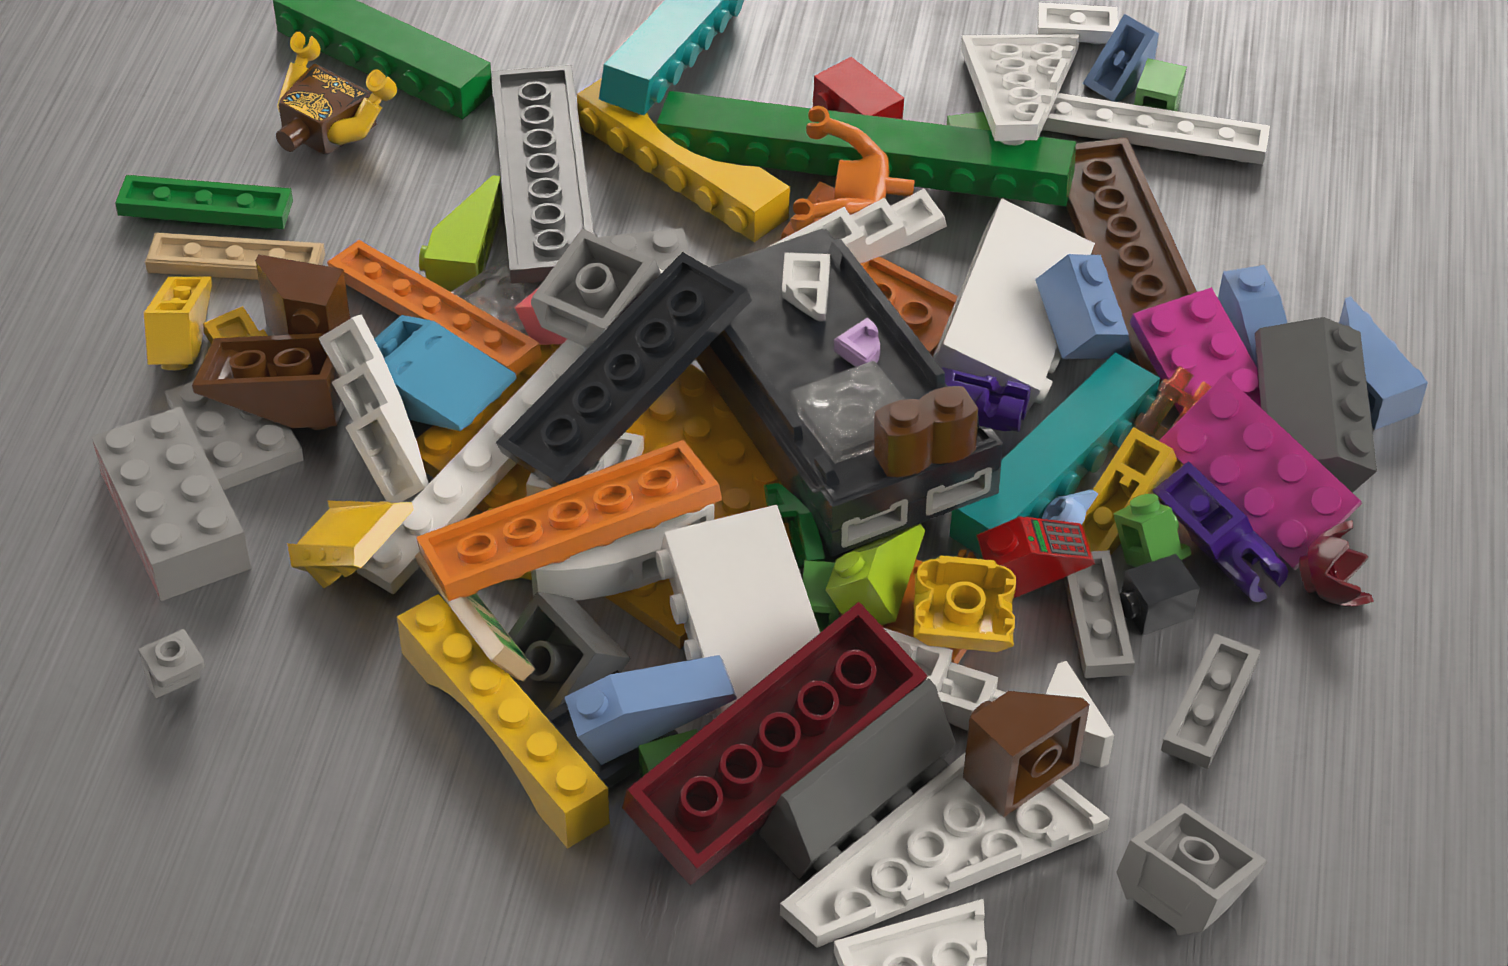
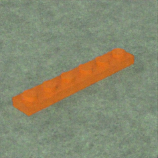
[327,240,542,375]

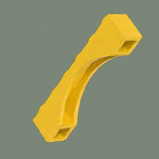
[577,78,790,242]
[397,594,610,849]

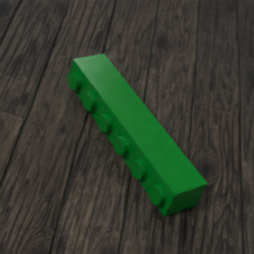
[273,0,493,119]

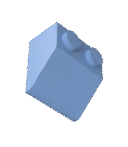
[1035,254,1131,359]

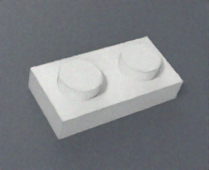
[1037,3,1118,44]

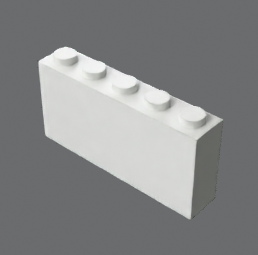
[933,199,1095,414]
[656,505,820,718]

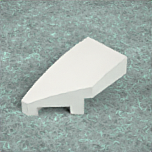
[782,253,830,321]

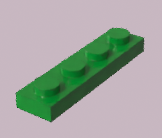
[115,175,293,229]

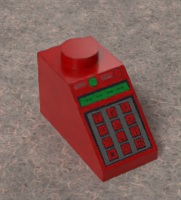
[977,516,1095,599]

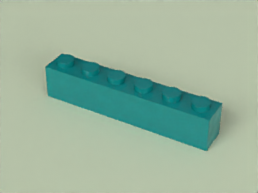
[599,0,744,115]
[949,352,1160,557]

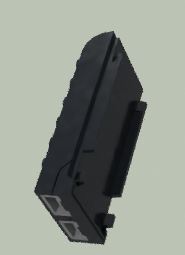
[696,228,1003,557]

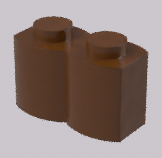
[874,386,978,477]

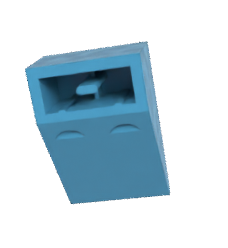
[374,315,517,431]

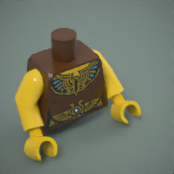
[276,32,397,154]

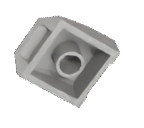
[531,229,661,346]
[1116,803,1268,935]

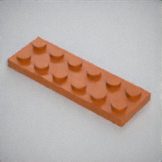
[416,440,722,601]

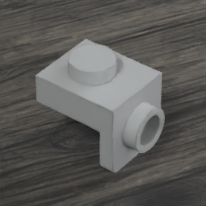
[138,629,205,698]

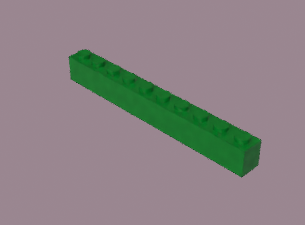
[657,91,1076,206]

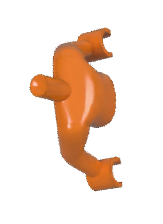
[791,105,915,232]

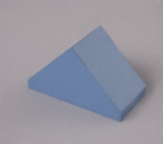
[1082,14,1159,102]

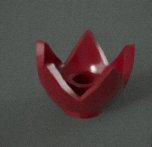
[1299,520,1374,606]

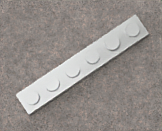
[1042,93,1270,165]

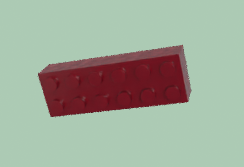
[622,602,928,886]

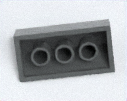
[1255,317,1377,493]
[758,678,956,880]

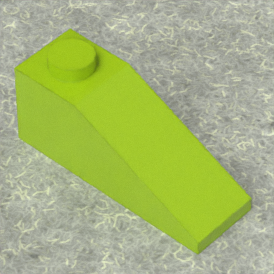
[419,175,503,294]
[826,524,925,625]

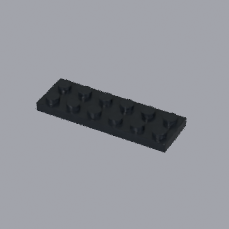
[496,252,752,487]

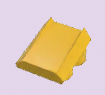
[287,500,414,588]
[914,555,1016,652]

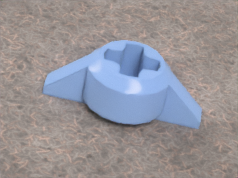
[1042,490,1098,525]

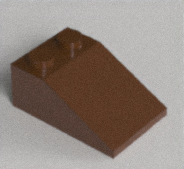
[192,333,344,430]

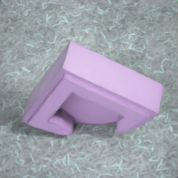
[834,318,880,374]

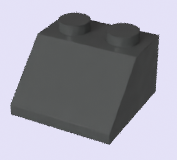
[508,592,631,715]

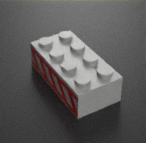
[92,406,251,601]

